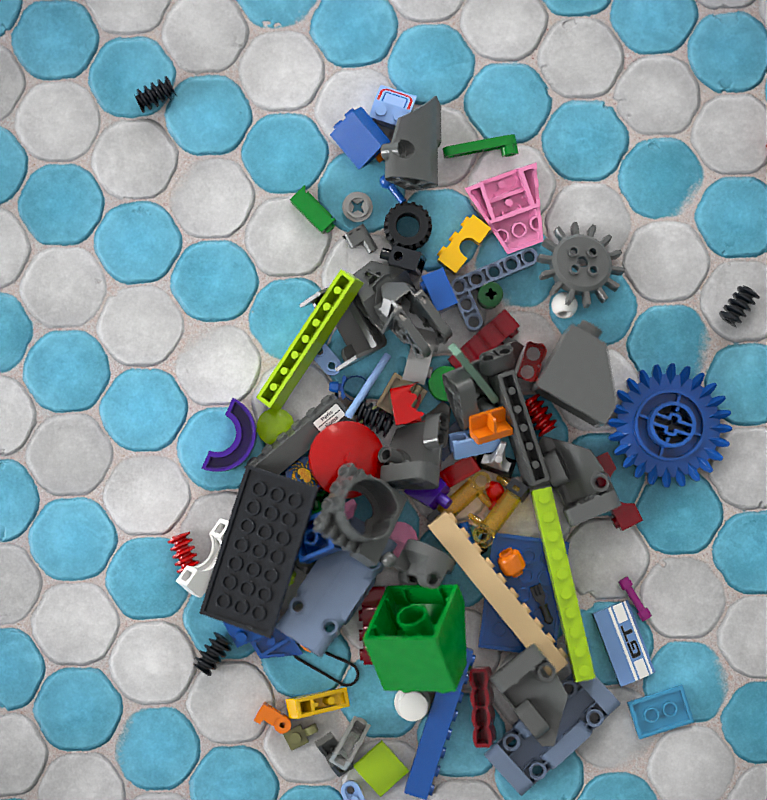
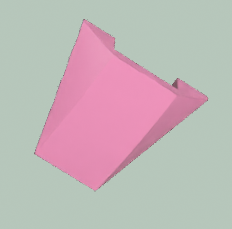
[464,162,543,254]

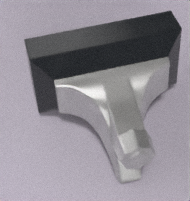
[476,441,516,479]

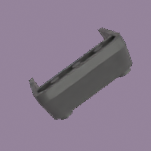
[299,287,387,372]

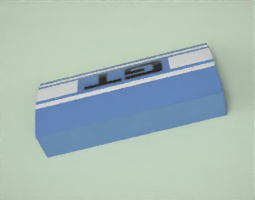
[592,600,655,687]

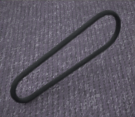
[293,643,359,687]

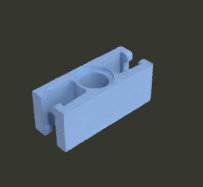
[448,430,501,460]

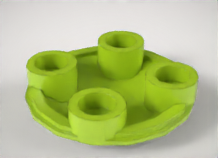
[257,409,294,445]

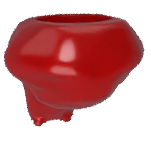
[485,481,505,512]

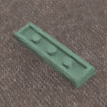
[448,343,499,404]

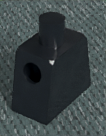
[380,245,427,277]

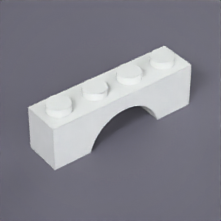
[176,518,229,598]

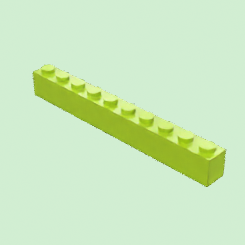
[530,487,596,683]

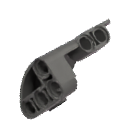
[381,96,441,191]
[442,340,524,430]
[538,436,622,527]

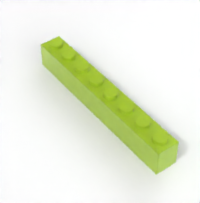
[256,269,364,410]

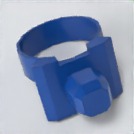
[329,375,369,402]

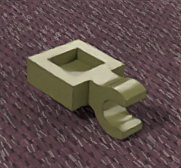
[283,723,319,751]

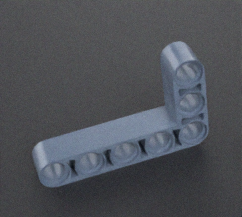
[450,248,538,332]

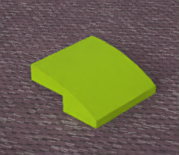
[353,740,409,797]

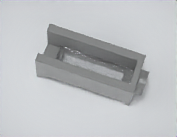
[329,716,371,771]

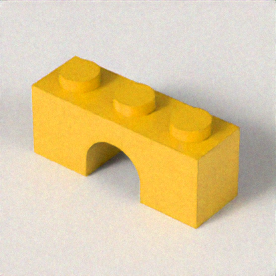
[437,214,491,275]

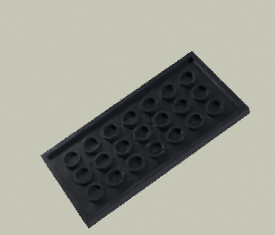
[199,465,320,638]

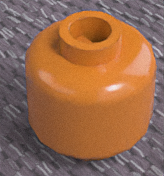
[497,548,526,578]

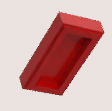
[440,456,482,488]

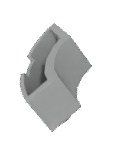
[402,327,440,385]

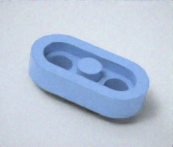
[314,343,341,376]
[341,780,365,800]

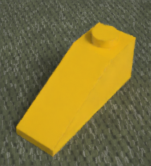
[285,687,350,719]

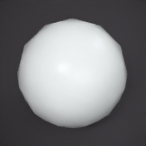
[551,292,578,318]

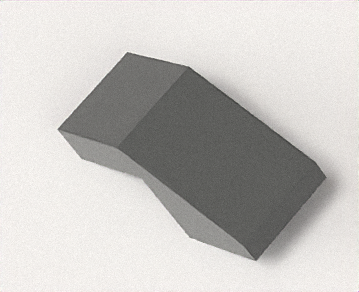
[314,732,354,777]

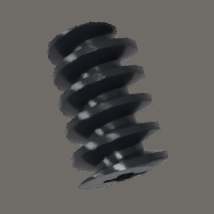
[134,76,177,113]
[719,285,760,328]
[353,399,395,438]
[193,632,233,676]

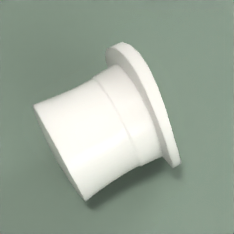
[394,691,430,721]

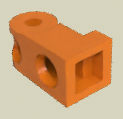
[254,702,291,734]

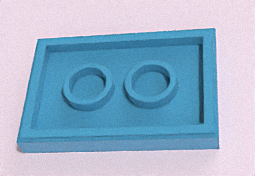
[627,684,694,740]

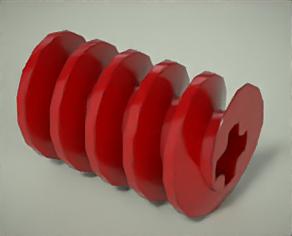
[525,393,557,437]
[168,531,199,574]

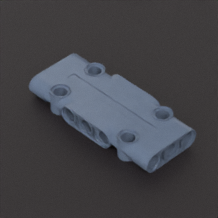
[275,516,397,658]
[484,673,621,796]

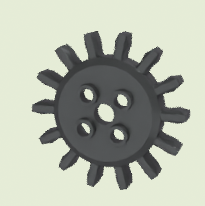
[536,222,625,308]

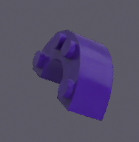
[201,398,257,472]

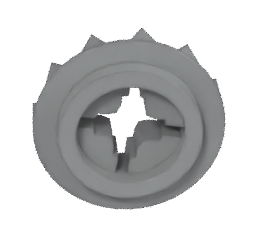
[342,192,373,222]

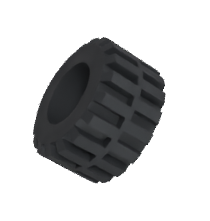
[384,201,432,251]

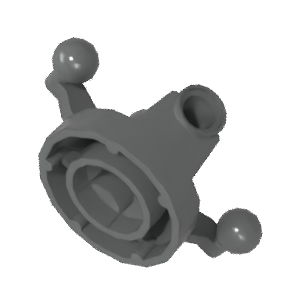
[379,539,456,589]

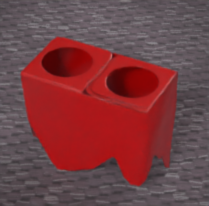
[516,341,547,383]
[389,382,426,426]

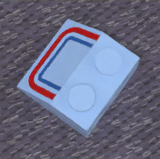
[369,85,417,130]

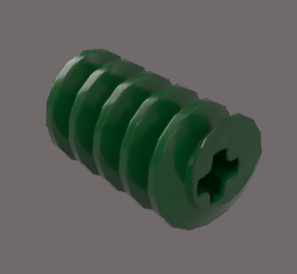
[477,282,503,310]

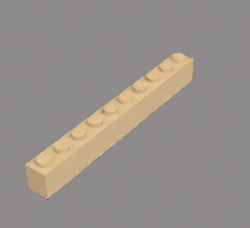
[427,511,569,676]

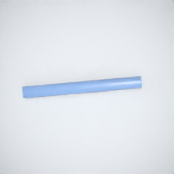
[345,353,391,419]

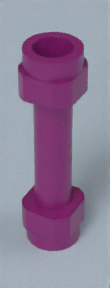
[618,576,652,622]

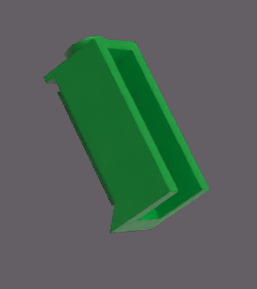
[290,185,336,235]

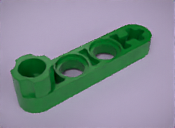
[442,134,519,158]

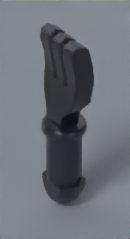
[529,583,553,624]

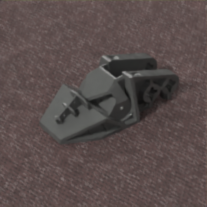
[353,261,452,359]

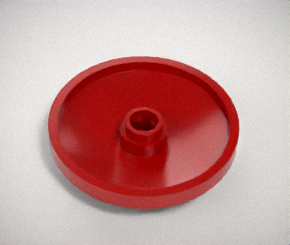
[309,421,383,498]

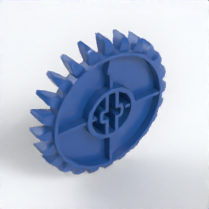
[607,363,732,488]

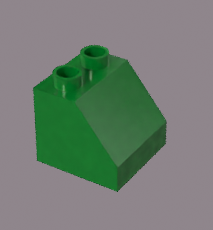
[363,585,467,693]

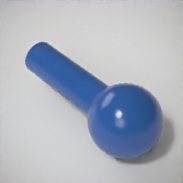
[380,174,407,204]

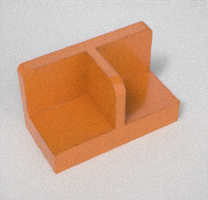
[469,406,513,445]

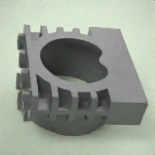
[313,462,408,567]

